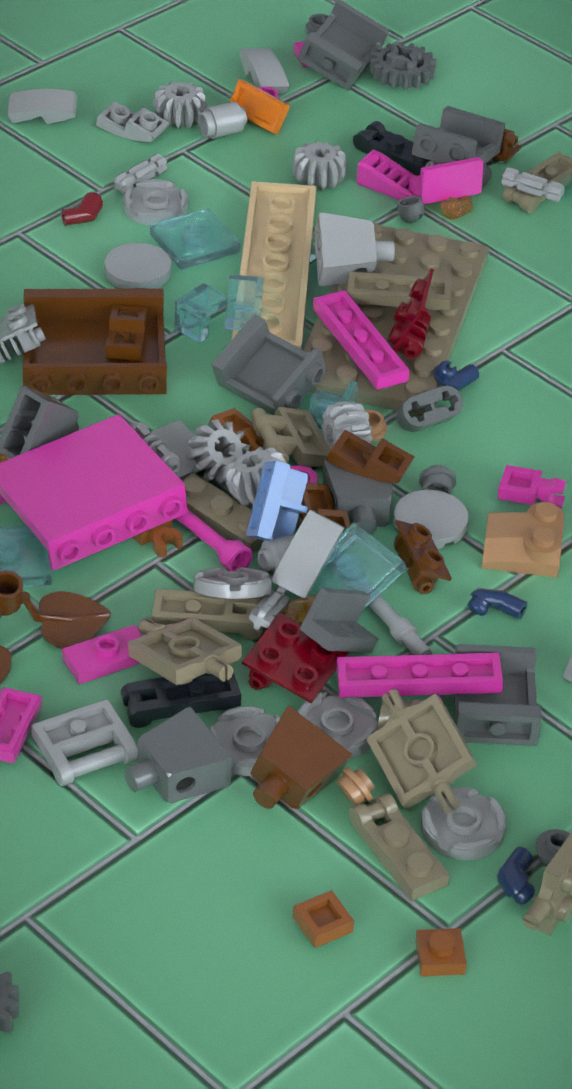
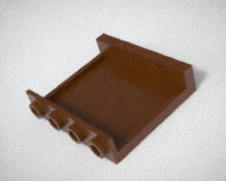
[22,289,167,395]

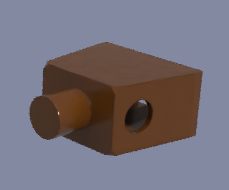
[250,706,352,809]

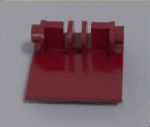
[387,268,434,359]
[241,613,349,704]

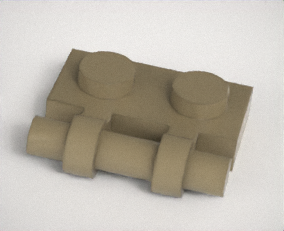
[251,407,331,467]

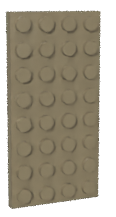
[303,222,489,416]

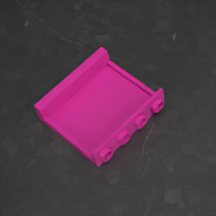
[0,414,188,571]

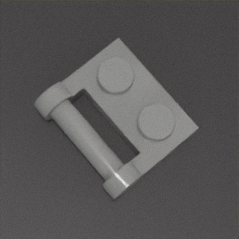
[31,699,138,787]

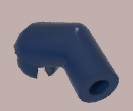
[434,361,479,391]
[467,588,528,619]
[497,847,535,905]

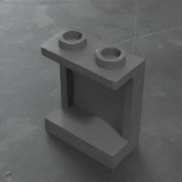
[297,0,389,91]
[412,106,506,164]
[211,314,327,415]
[454,644,542,746]

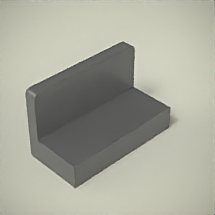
[300,588,379,652]

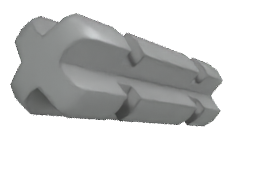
[114,154,167,194]
[501,167,564,203]
[248,587,291,631]

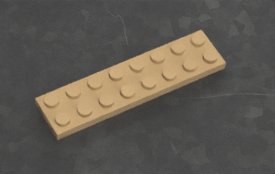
[232,181,316,349]

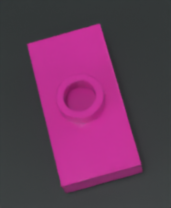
[62,624,142,684]
[0,687,42,763]

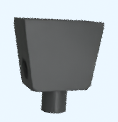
[0,386,79,459]
[322,460,393,537]
[124,707,232,803]

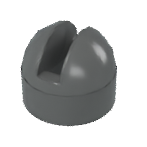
[397,196,424,223]

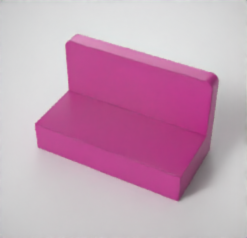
[409,157,484,204]

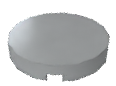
[123,179,189,227]
[104,243,172,289]
[393,489,468,549]
[194,567,272,599]
[298,692,378,759]
[209,707,280,776]
[421,787,507,860]

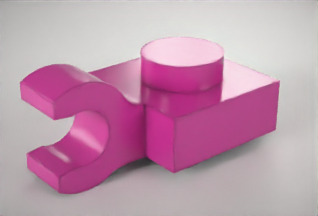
[498,465,566,509]

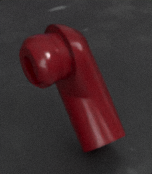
[61,192,103,226]

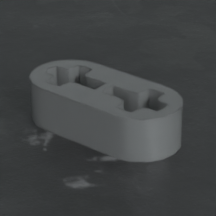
[396,386,463,432]

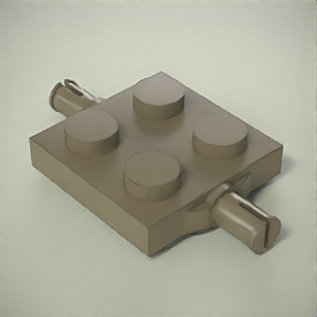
[128,617,242,685]
[366,689,478,813]
[522,832,572,935]

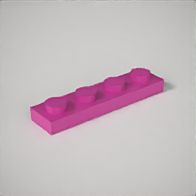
[313,290,409,390]
[337,653,503,698]

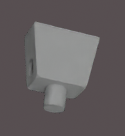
[314,213,395,286]

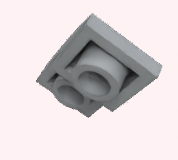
[239,48,289,94]
[7,89,77,125]
[96,101,169,142]
[272,510,345,599]

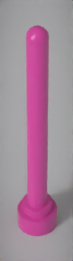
[175,509,253,571]

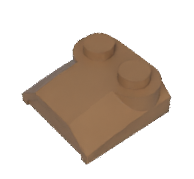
[481,502,564,578]

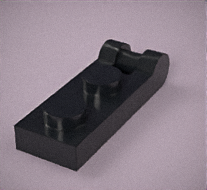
[353,121,431,176]
[120,672,242,728]

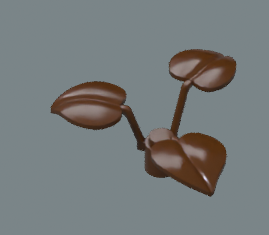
[0,570,111,684]

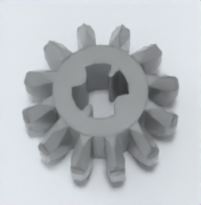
[153,81,207,129]
[292,140,347,191]
[321,401,373,450]
[186,419,251,484]
[225,447,287,505]

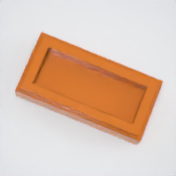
[229,79,290,134]

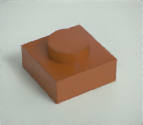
[293,890,354,948]
[415,928,467,976]

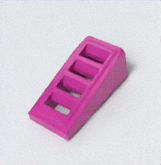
[357,150,415,200]

